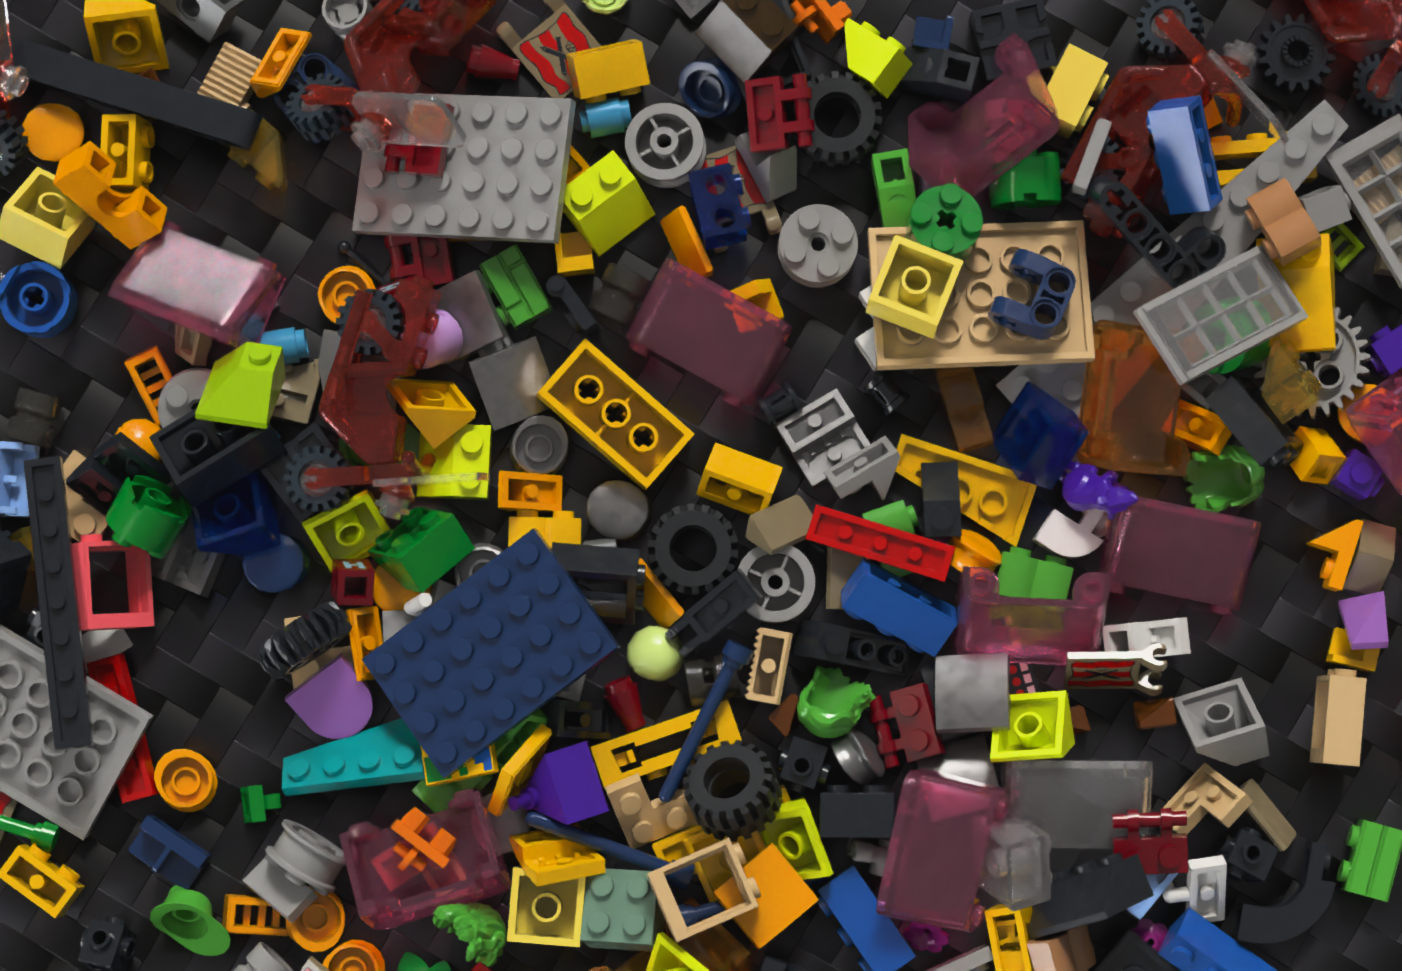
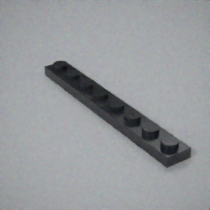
[23,456,94,751]

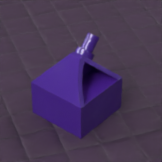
[508,740,611,825]

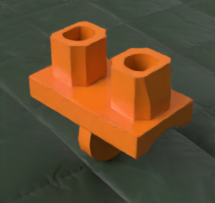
[789,0,853,44]
[390,807,457,872]

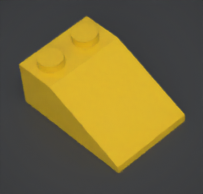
[1256,233,1336,355]

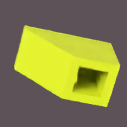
[844,18,913,98]

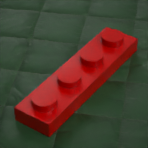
[805,504,956,582]
[86,653,159,804]

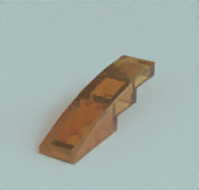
[934,367,994,453]

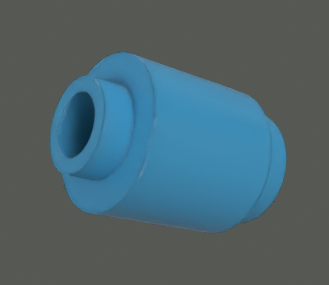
[579,97,632,138]
[255,327,309,365]

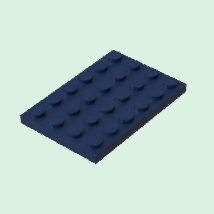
[362,528,621,778]

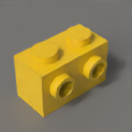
[566,39,650,104]
[100,114,155,192]
[696,442,783,515]
[0,843,85,918]

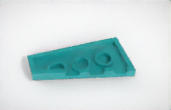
[281,718,425,796]

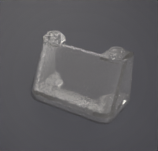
[1001,760,1153,855]

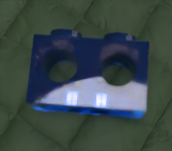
[688,163,752,251]

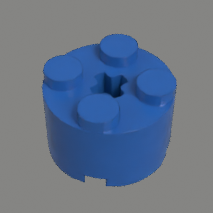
[0,261,78,338]

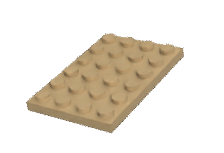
[867,220,1095,370]

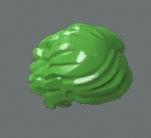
[1182,444,1265,517]
[797,665,876,738]
[432,902,507,967]

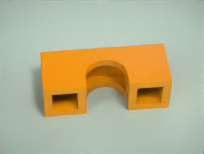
[53,141,168,250]

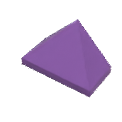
[1338,591,1389,650]

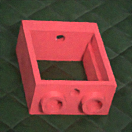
[72,534,155,631]

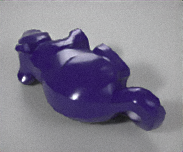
[1057,459,1139,520]

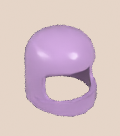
[399,310,463,369]

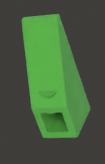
[870,148,916,227]

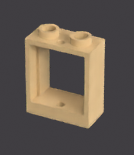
[1310,668,1367,766]
[646,838,761,942]

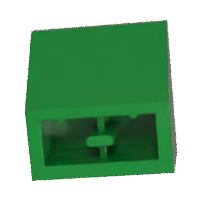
[367,507,475,593]

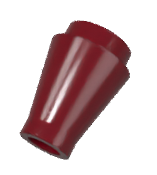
[466,44,520,81]
[603,675,646,732]

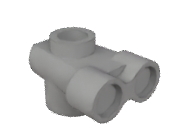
[847,838,908,878]

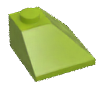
[195,342,286,429]

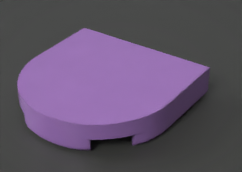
[285,653,373,739]

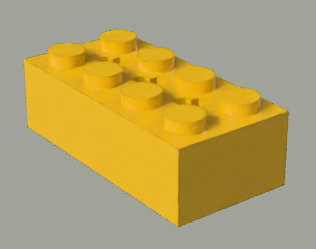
[536,338,694,490]

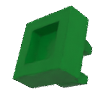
[240,785,281,823]

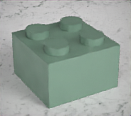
[580,868,668,952]

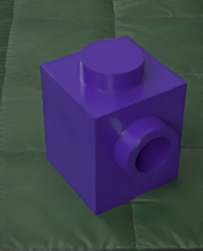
[1364,324,1402,378]
[1329,449,1386,501]

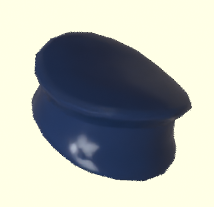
[678,58,742,119]
[242,534,311,593]

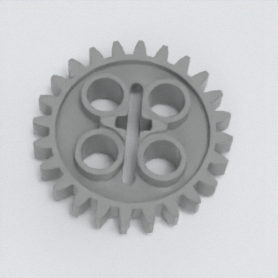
[1254,307,1371,419]

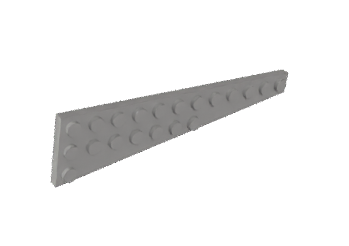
[996,99,1349,461]

